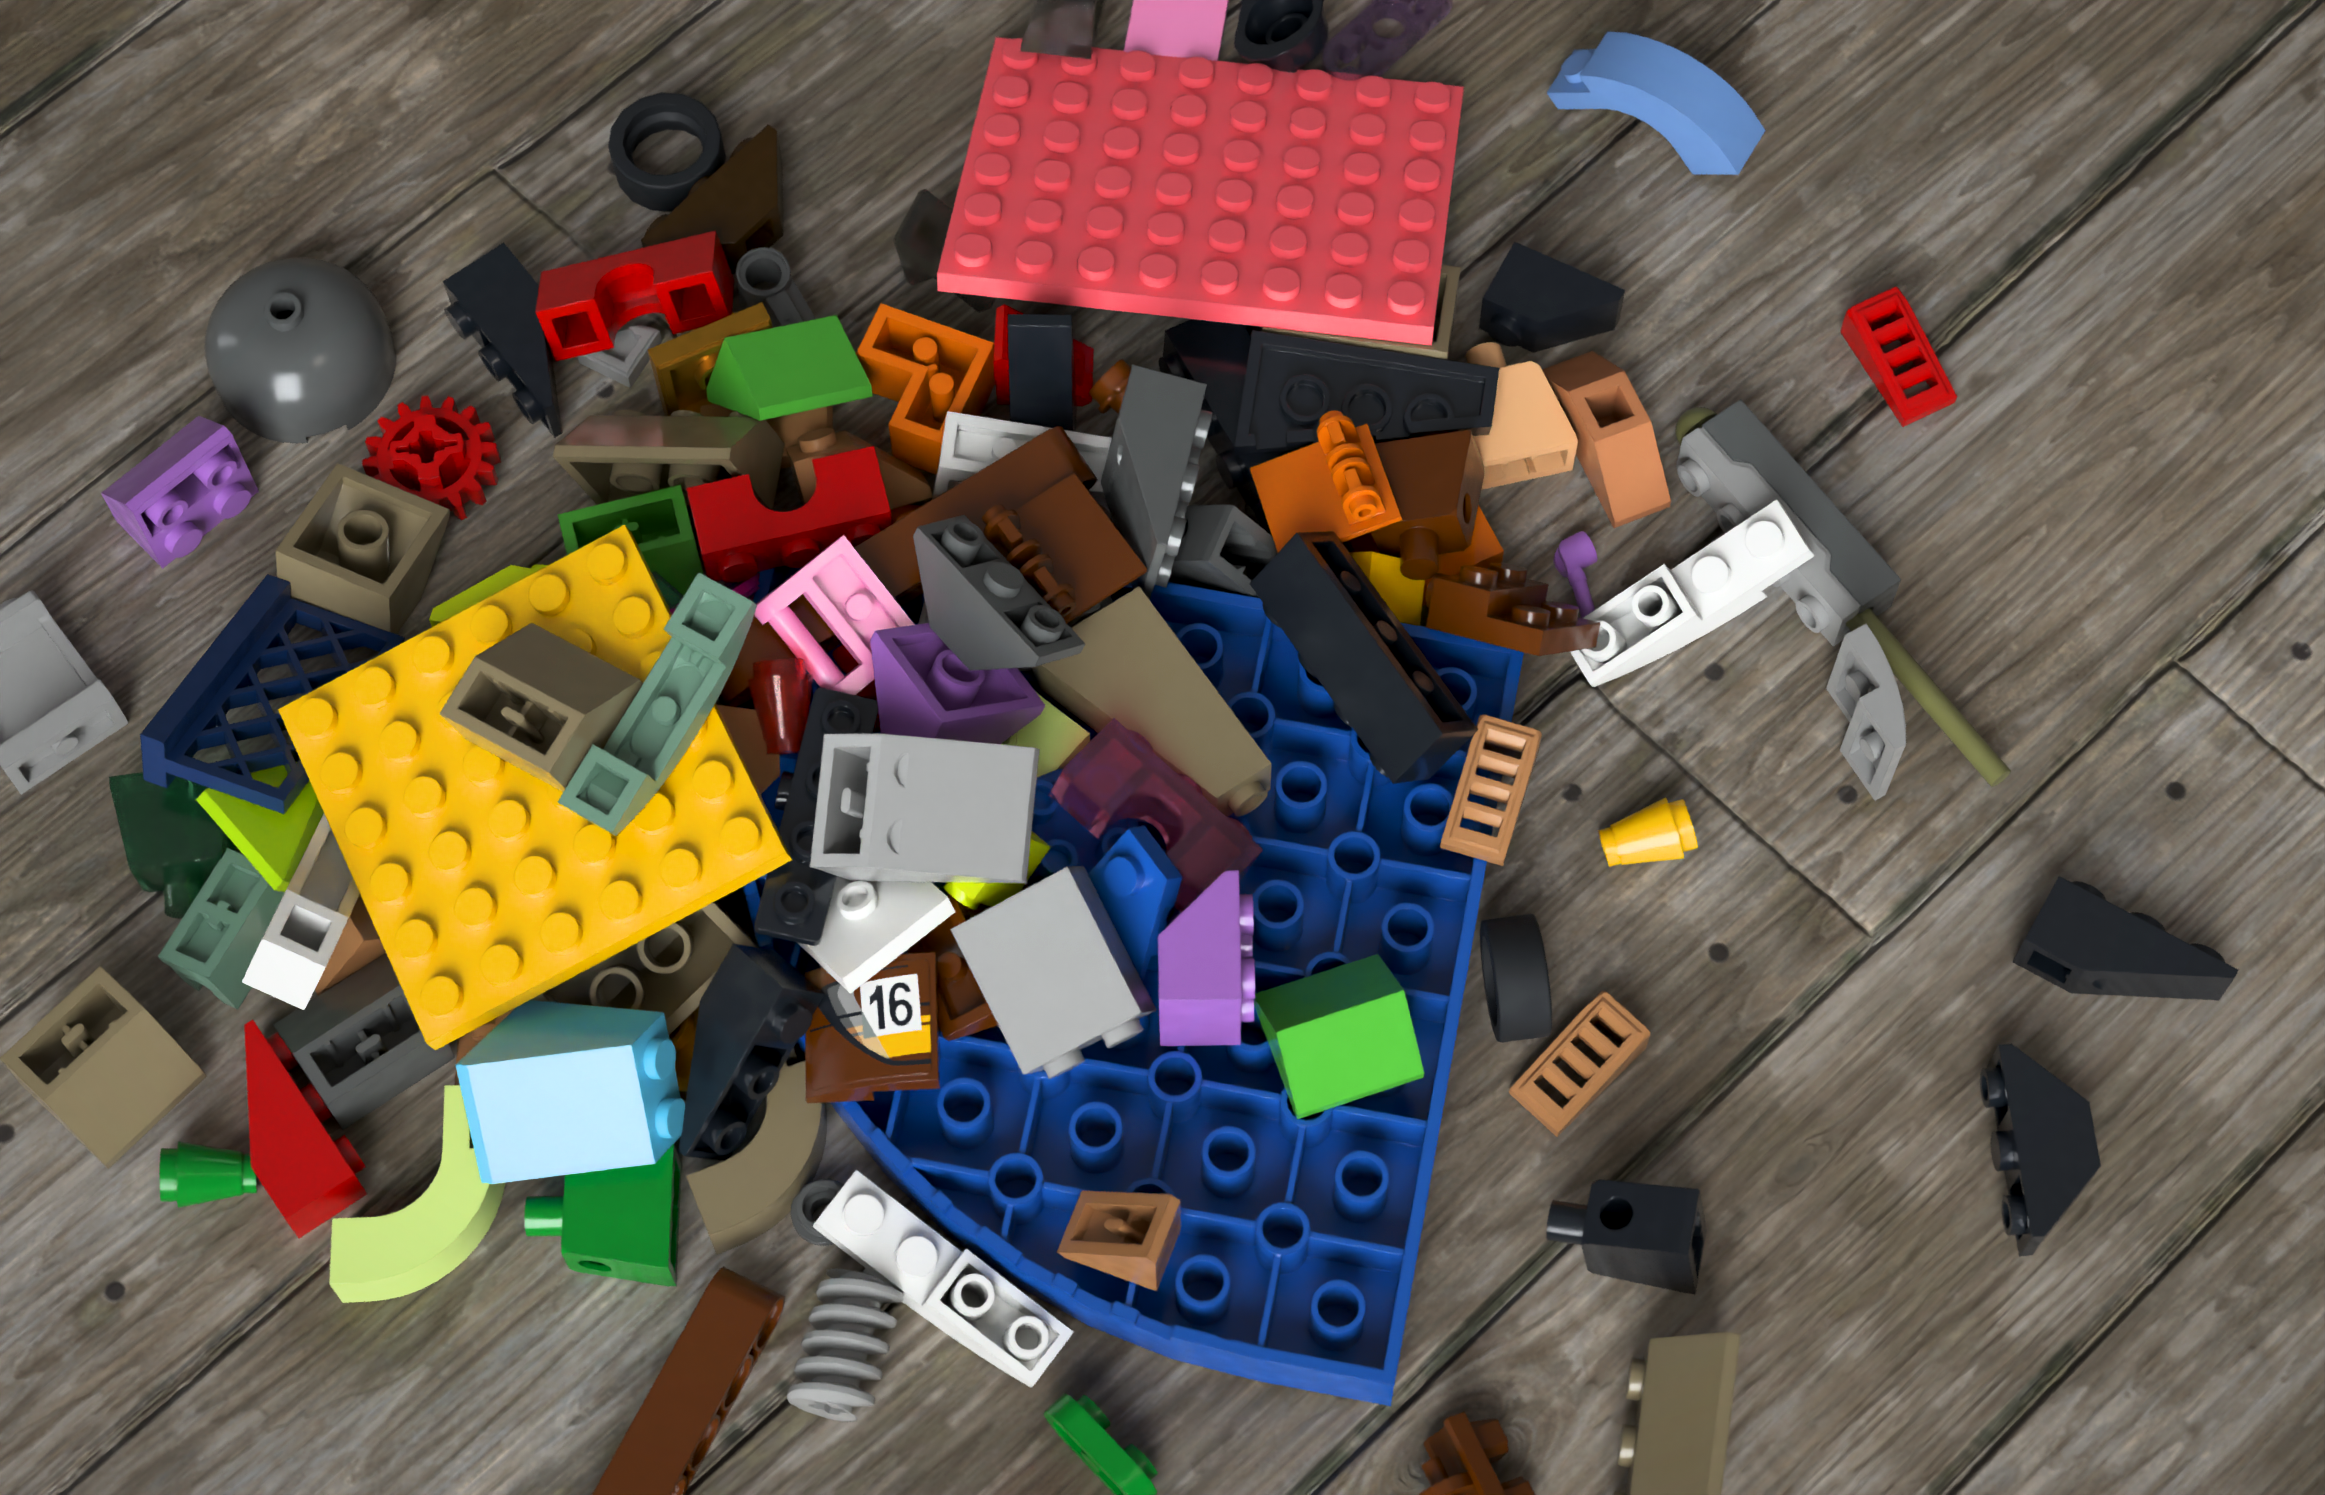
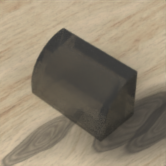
[1021,0,1106,59]

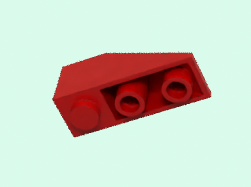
[244,1019,367,1239]

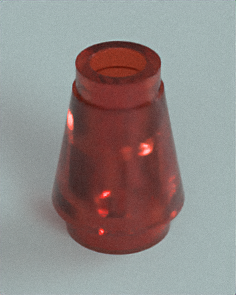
[747,658,813,755]

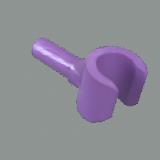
[1553,531,1597,618]

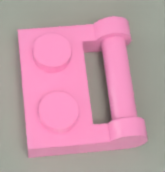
[754,536,915,695]

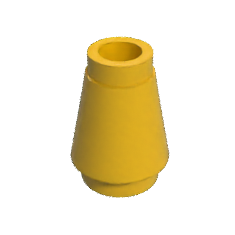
[1598,797,1698,867]

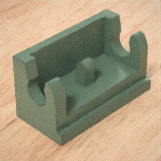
[158,848,285,1009]

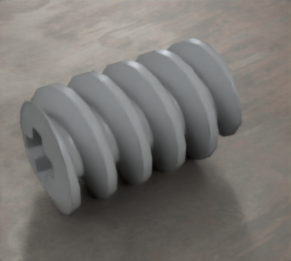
[786,1268,904,1422]

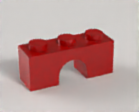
[535,231,734,362]
[686,446,893,582]

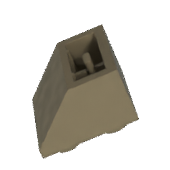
[439,623,643,792]
[0,966,207,1169]

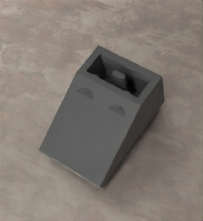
[1101,364,1213,600]

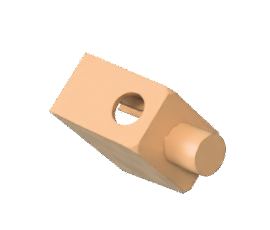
[1466,342,1578,490]

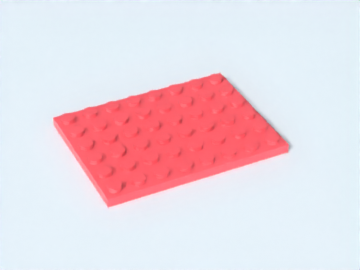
[937,37,1464,346]

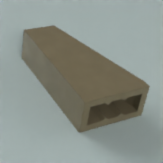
[1032,587,1272,823]

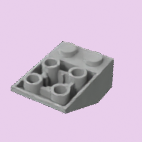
[810,734,1039,883]

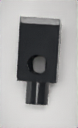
[1547,1179,1707,1295]

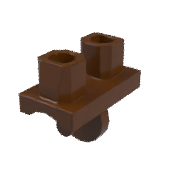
[1419,1411,1535,1495]

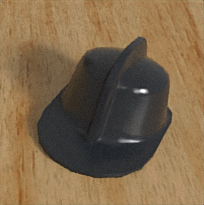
[1234,0,1328,73]

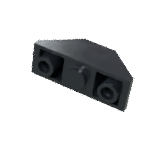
[1980,1044,2101,1256]

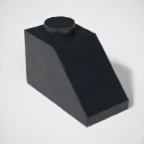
[1479,241,1625,353]

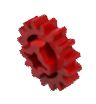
[362,395,501,520]

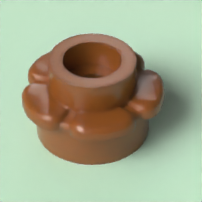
[1088,359,1131,414]

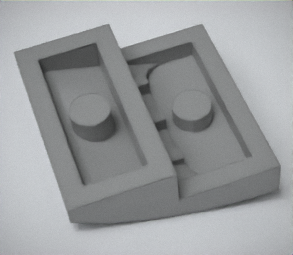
[1826,623,1906,801]

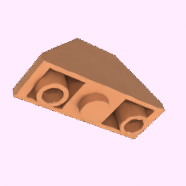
[1542,351,1671,528]

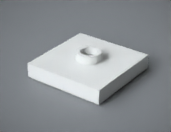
[797,876,955,994]

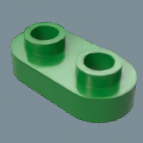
[1044,1393,1158,1495]

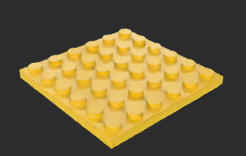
[278,525,792,1050]

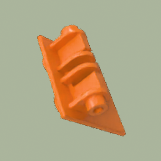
[1249,411,1402,552]

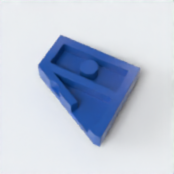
[1088,826,1183,994]

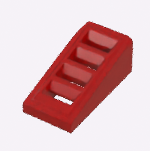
[1840,287,1957,427]

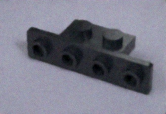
[755,688,878,946]

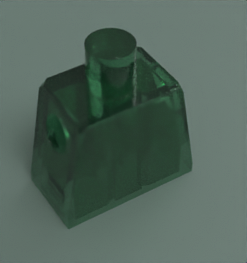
[109,772,239,919]

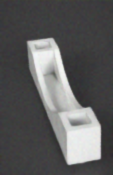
[242,814,360,1010]

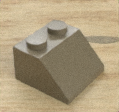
[275,463,450,634]

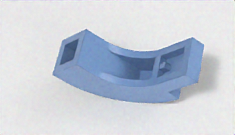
[1547,32,1766,175]

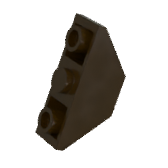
[641,124,784,274]

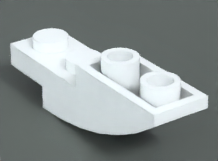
[1570,499,1815,687]
[812,1170,1073,1388]

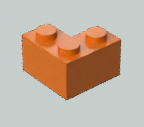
[856,303,995,474]

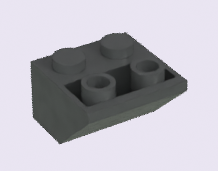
[273,953,456,1130]

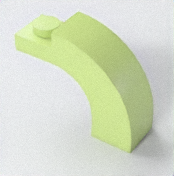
[329,1085,505,1303]

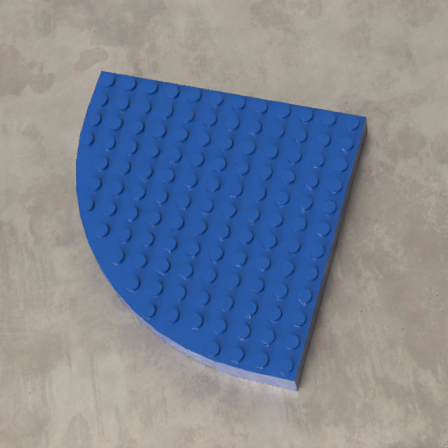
[738,566,1524,1406]

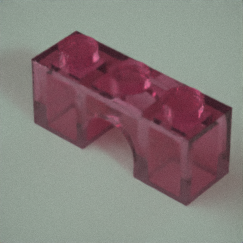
[1049,718,1263,913]

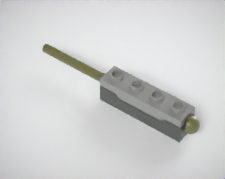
[1675,399,2011,787]

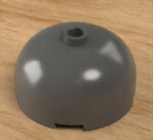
[205,257,396,443]

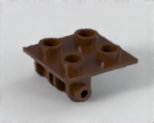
[982,473,1147,623]

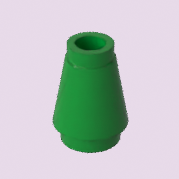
[159,1141,258,1208]

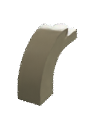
[686,1048,827,1255]

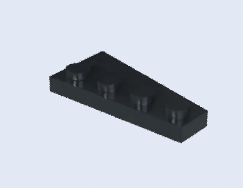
[1233,330,1499,455]

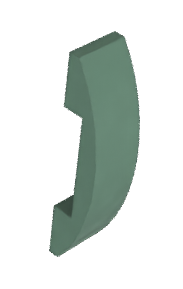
[558,572,757,836]

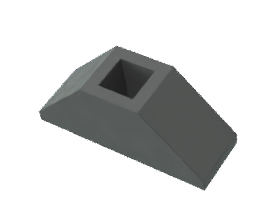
[913,515,1085,671]

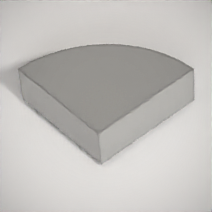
[577,325,662,388]

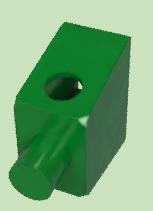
[524,1144,682,1286]

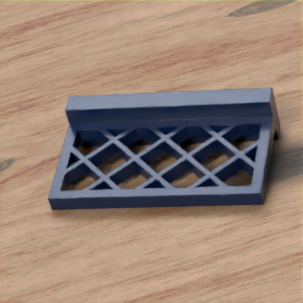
[140,574,405,814]

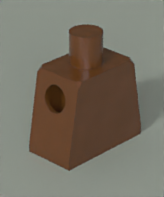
[1371,429,1484,580]

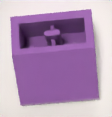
[101,416,259,569]
[1158,871,1255,1046]

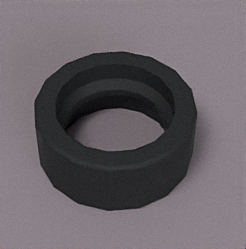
[608,93,726,212]
[1480,914,1552,1043]

